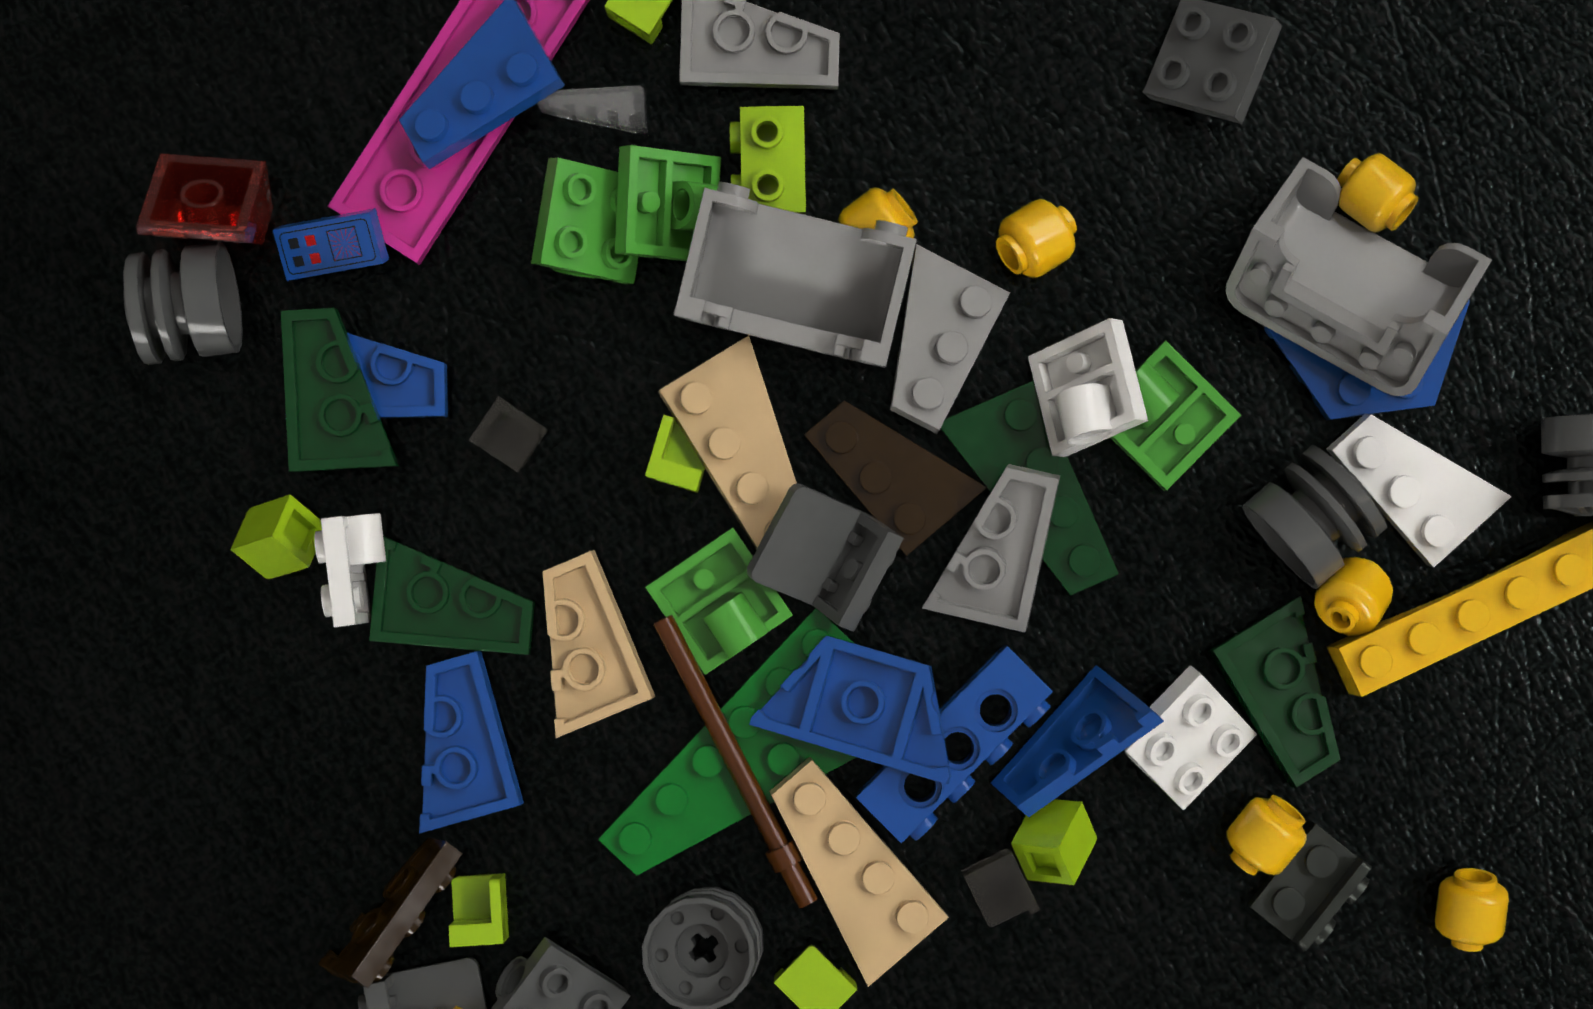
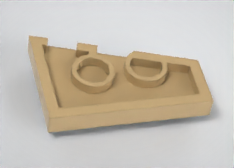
[543,550,656,738]

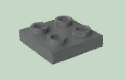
[1143,0,1282,124]
[491,937,631,1009]

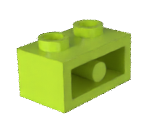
[730,106,806,215]

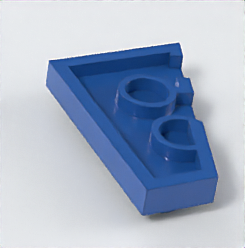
[399,0,565,169]
[347,333,448,418]
[419,651,524,833]
[991,665,1164,817]

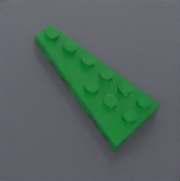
[598,608,856,876]

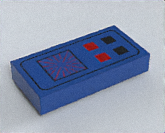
[273,208,389,281]

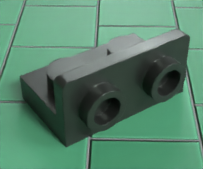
[1247,822,1372,951]

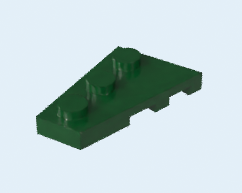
[281,308,399,472]

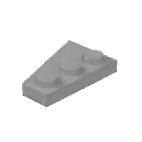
[680,0,840,90]
[890,244,1010,434]
[922,464,1061,632]

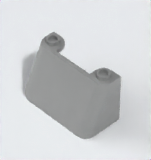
[1225,157,1492,396]
[674,182,917,368]

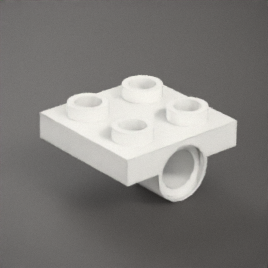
[1028,318,1148,457]
[314,513,386,627]
[1124,665,1257,810]

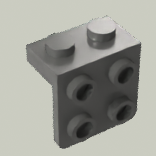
[747,483,904,632]
[358,957,488,1009]

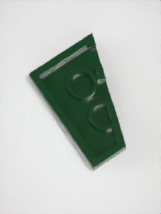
[369,536,535,655]
[1208,596,1341,788]

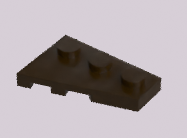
[804,400,987,556]
[318,838,462,988]

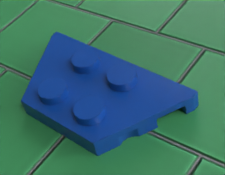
[1264,300,1470,421]
[749,635,951,784]

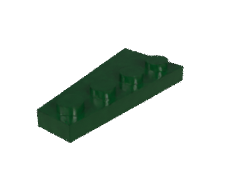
[940,381,1119,595]

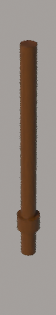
[653,614,818,908]

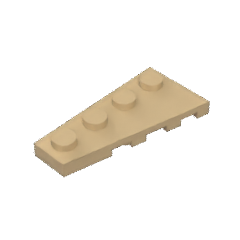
[658,335,797,550]
[770,757,949,987]

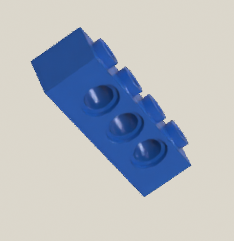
[855,645,1053,844]

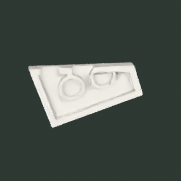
[1326,414,1512,567]

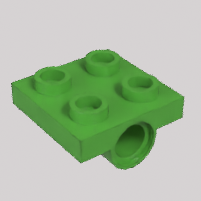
[615,145,721,261]
[531,157,639,284]
[1110,341,1241,491]
[645,528,793,675]

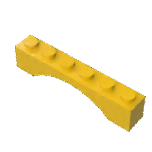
[1326,521,1593,697]

